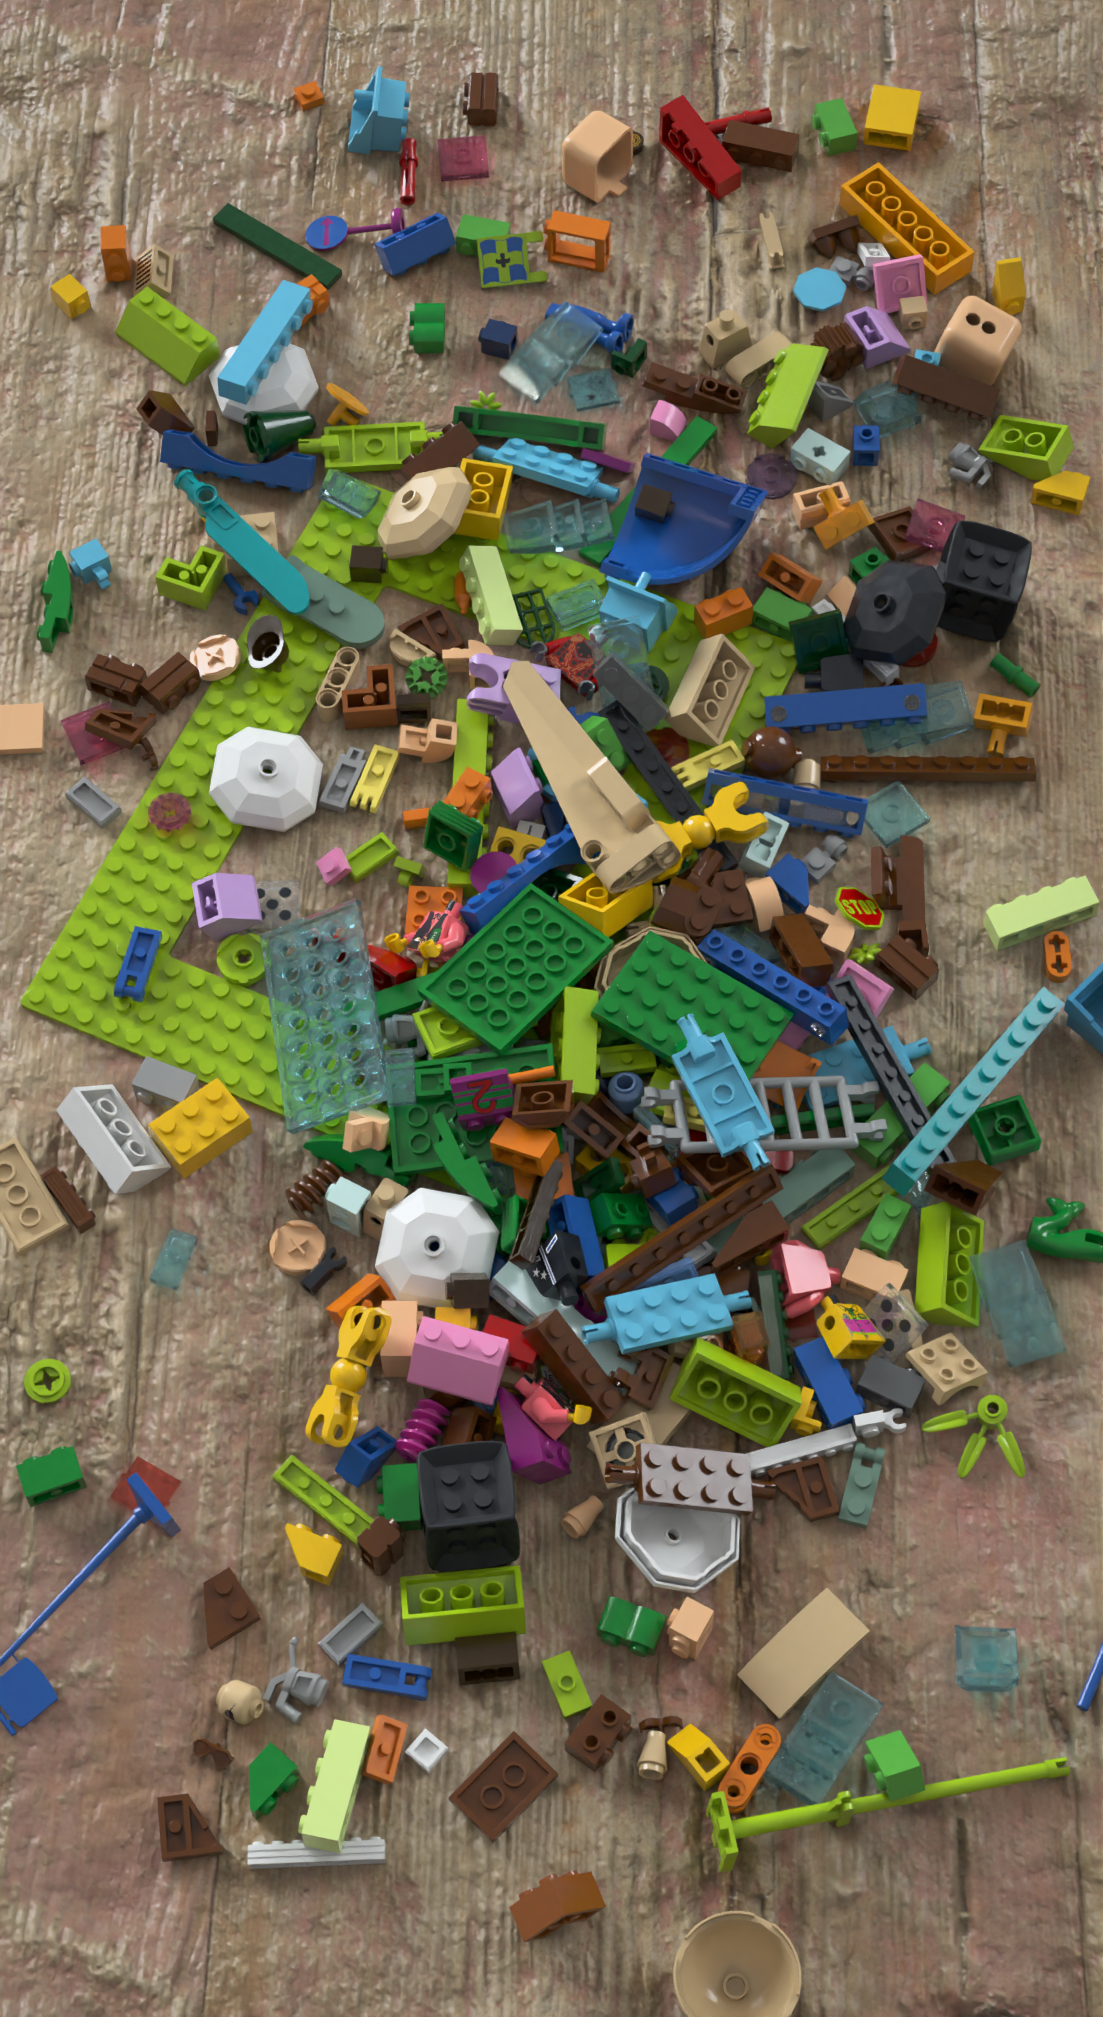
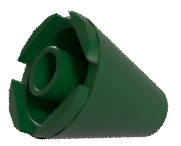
[243,410,316,462]

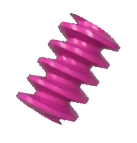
[395,1399,451,1463]

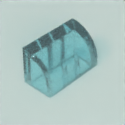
[317,469,381,519]

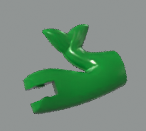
[1025,1198,1103,1263]

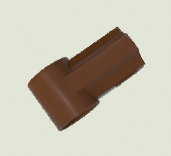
[678,847,724,888]

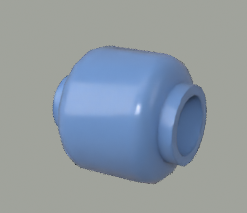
[608,1071,644,1114]

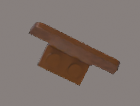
[871,835,926,923]

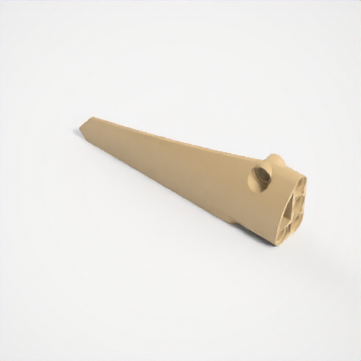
[503,661,681,893]

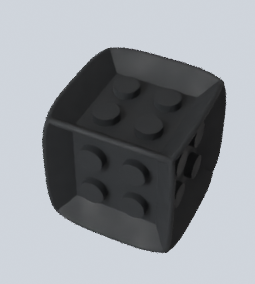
[936,521,1032,642]
[416,1441,520,1572]

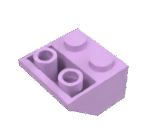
[844,306,910,369]
[491,748,544,828]
[192,873,263,942]

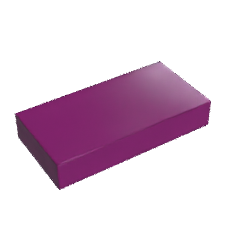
[581,448,636,473]

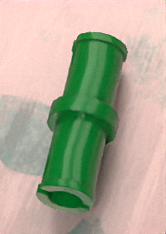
[990,653,1041,698]

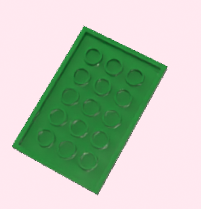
[418,883,614,1056]
[591,931,794,1082]
[384,1043,565,1177]

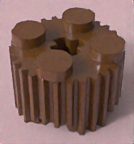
[811,322,865,381]

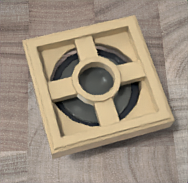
[589,1412,656,1490]

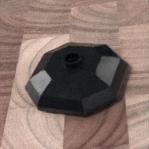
[844,560,948,666]

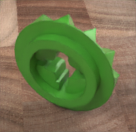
[406,656,448,698]

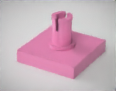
[873,254,928,313]
[826,959,894,1019]

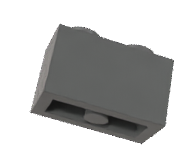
[856,1354,926,1419]

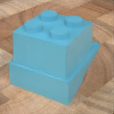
[348,66,410,154]
[599,572,678,654]

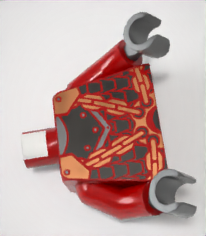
[529,631,609,701]

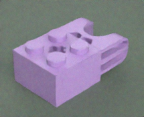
[467,653,561,724]

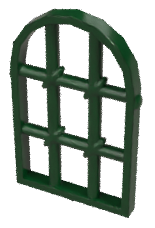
[512,588,555,650]

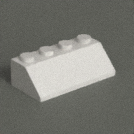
[56,1084,171,1194]

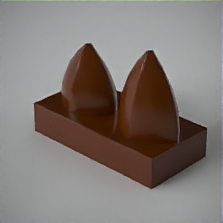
[807,215,860,257]

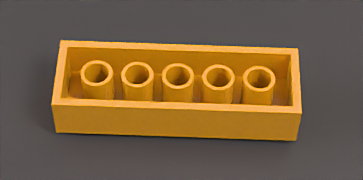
[839,162,975,295]

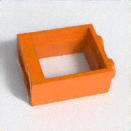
[544,210,611,273]

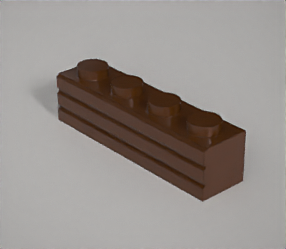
[41,1165,96,1234]

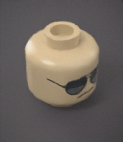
[216,1680,264,1725]

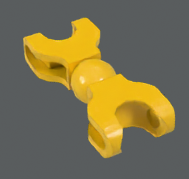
[652,782,769,883]
[305,1306,392,1448]

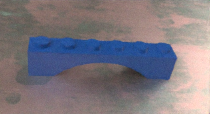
[160,429,316,493]
[459,823,601,936]

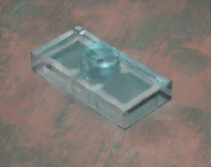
[385,1048,417,1107]
[149,1228,198,1290]

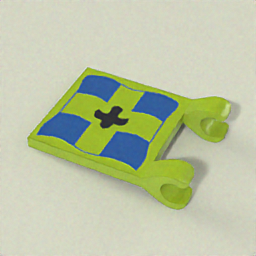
[477,231,548,288]

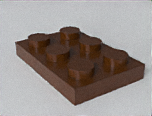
[449,1731,558,1843]

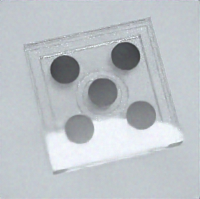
[245,880,300,934]
[863,1283,929,1364]

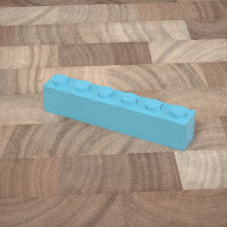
[217,280,313,405]

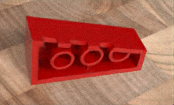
[659,95,742,200]

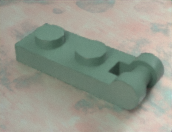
[838,1442,886,1529]

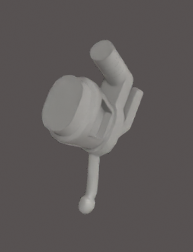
[948,442,996,489]
[385,1000,428,1063]
[263,1637,329,1724]

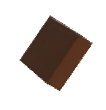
[205,410,219,446]

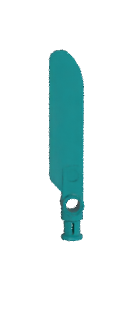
[174,469,310,615]

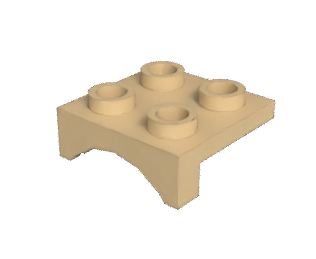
[905,1332,988,1406]

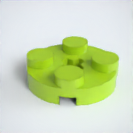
[217,933,272,988]

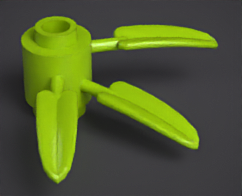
[921,1395,1026,1478]

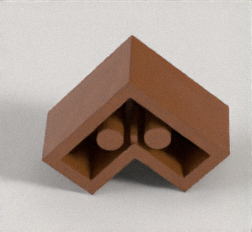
[341,664,398,730]
[509,1870,606,1942]

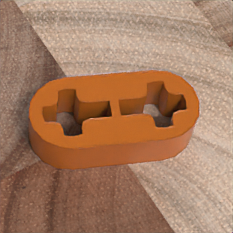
[1043,931,1072,983]

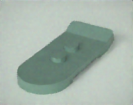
[261,555,385,649]

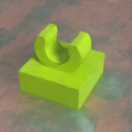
[394,856,427,888]

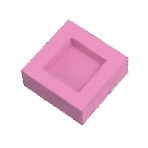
[316,847,352,886]

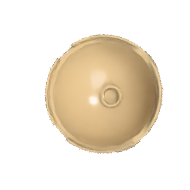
[673,1911,802,2017]

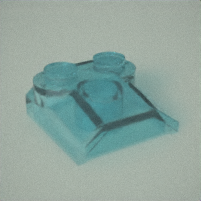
[853,381,922,439]
[954,1625,1019,1692]

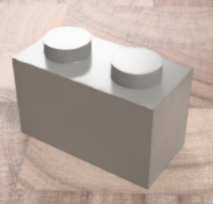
[132,1056,200,1111]

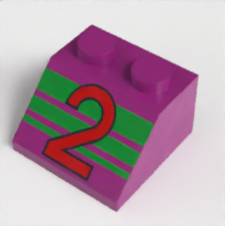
[450,1068,515,1131]

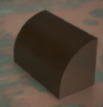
[455,1631,520,1686]

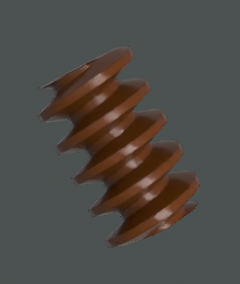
[285,1160,347,1220]

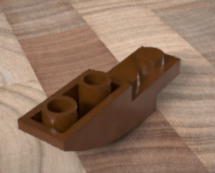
[642,362,748,414]

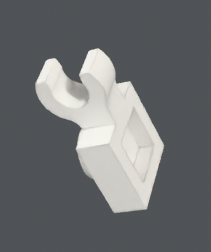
[852,1408,906,1438]

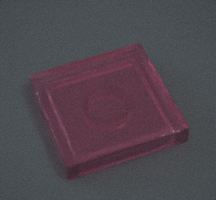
[437,135,489,182]
[904,498,965,553]
[60,701,125,765]

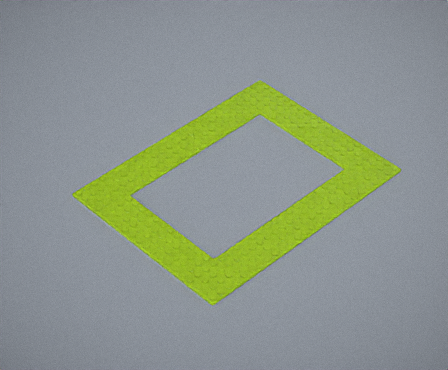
[21,474,797,1209]

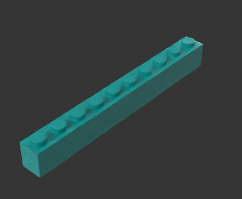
[881,987,1065,1197]

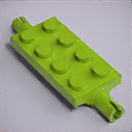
[298,421,443,474]

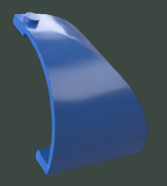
[599,453,769,585]

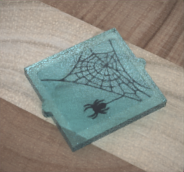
[567,368,620,412]

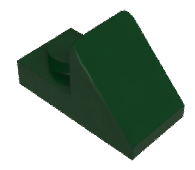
[573,1157,626,1202]

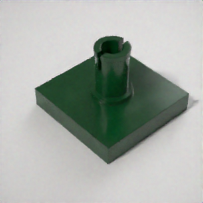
[788,609,849,673]

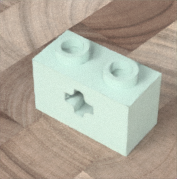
[790,428,850,486]

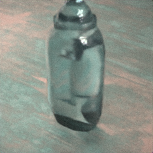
[909,1171,931,1218]

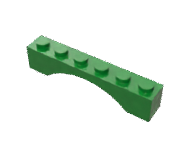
[453,405,608,450]

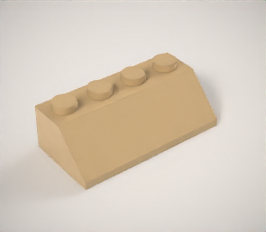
[664,633,755,747]

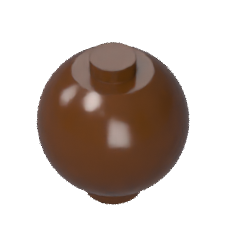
[741,726,802,780]

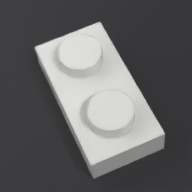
[857,243,890,270]

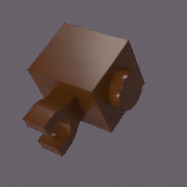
[628,1142,677,1199]

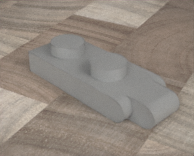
[319,746,367,814]

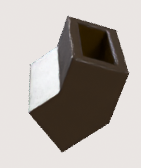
[397,693,431,724]

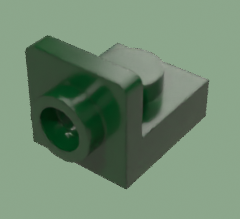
[611,338,647,378]

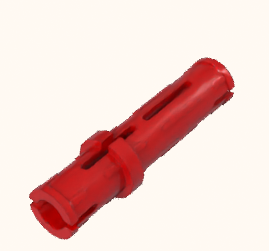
[704,107,772,135]
[399,138,418,205]

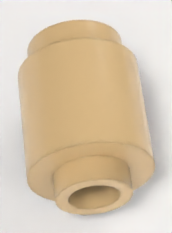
[793,759,821,790]

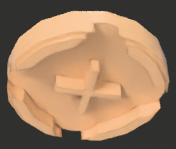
[190,635,242,681]
[270,1220,327,1276]

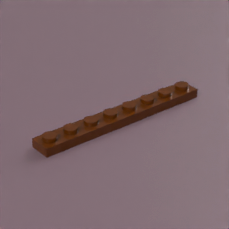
[820,755,1037,782]
[579,1164,784,1313]

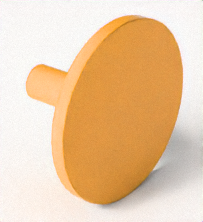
[326,383,369,426]

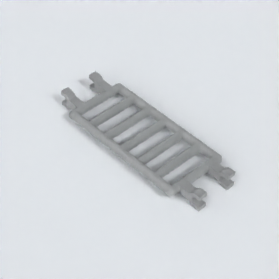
[641,1076,887,1154]

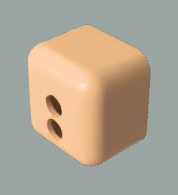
[562,111,633,203]
[934,296,1022,386]

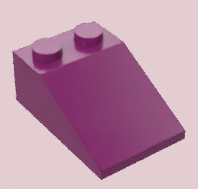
[497,1387,571,1485]

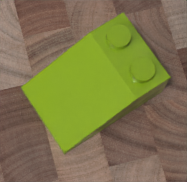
[979,415,1074,481]

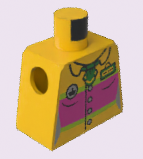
[817,1294,886,1360]

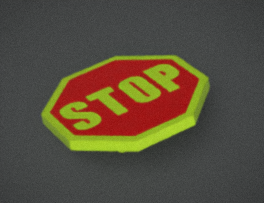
[834,887,885,930]

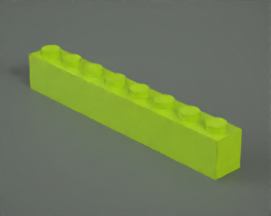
[447,699,495,897]

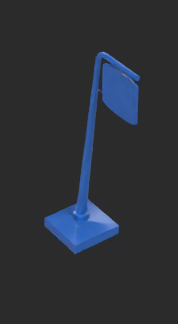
[0,1472,181,1736]

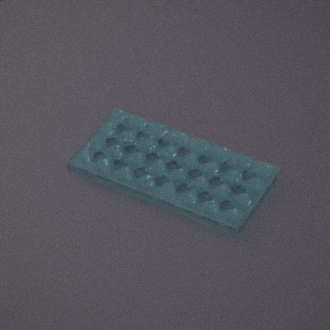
[260,898,391,1134]

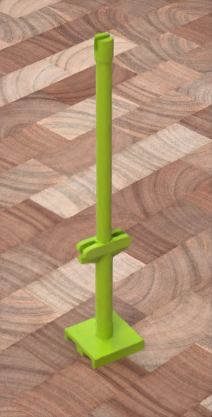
[706,1757,1070,1873]

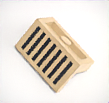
[133,244,174,298]

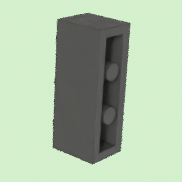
[593,651,669,732]

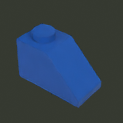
[765,854,809,914]
[334,1426,397,1488]

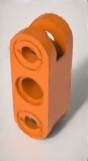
[718,1724,781,1814]

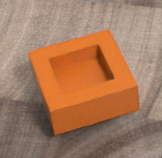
[293,81,325,111]

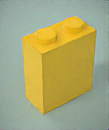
[863,84,921,151]

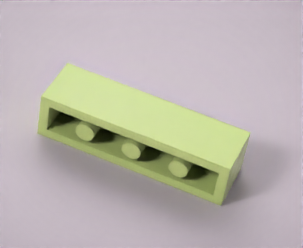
[459,546,523,646]
[983,876,1099,951]
[298,1719,371,1853]

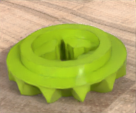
[24,1359,71,1404]

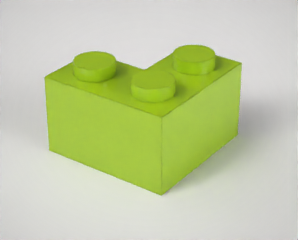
[155,545,227,611]

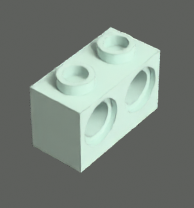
[737,812,789,878]
[325,1177,371,1238]

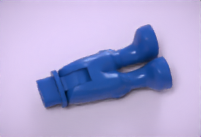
[545,303,634,354]

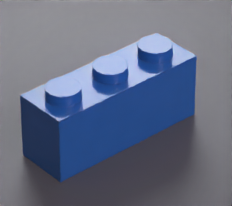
[374,212,457,276]
[548,1194,605,1288]
[792,1336,866,1430]

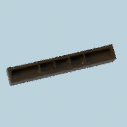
[509,1159,564,1270]

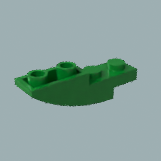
[37,550,74,653]
[432,1111,503,1216]
[303,1134,419,1188]

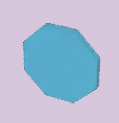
[793,267,846,312]

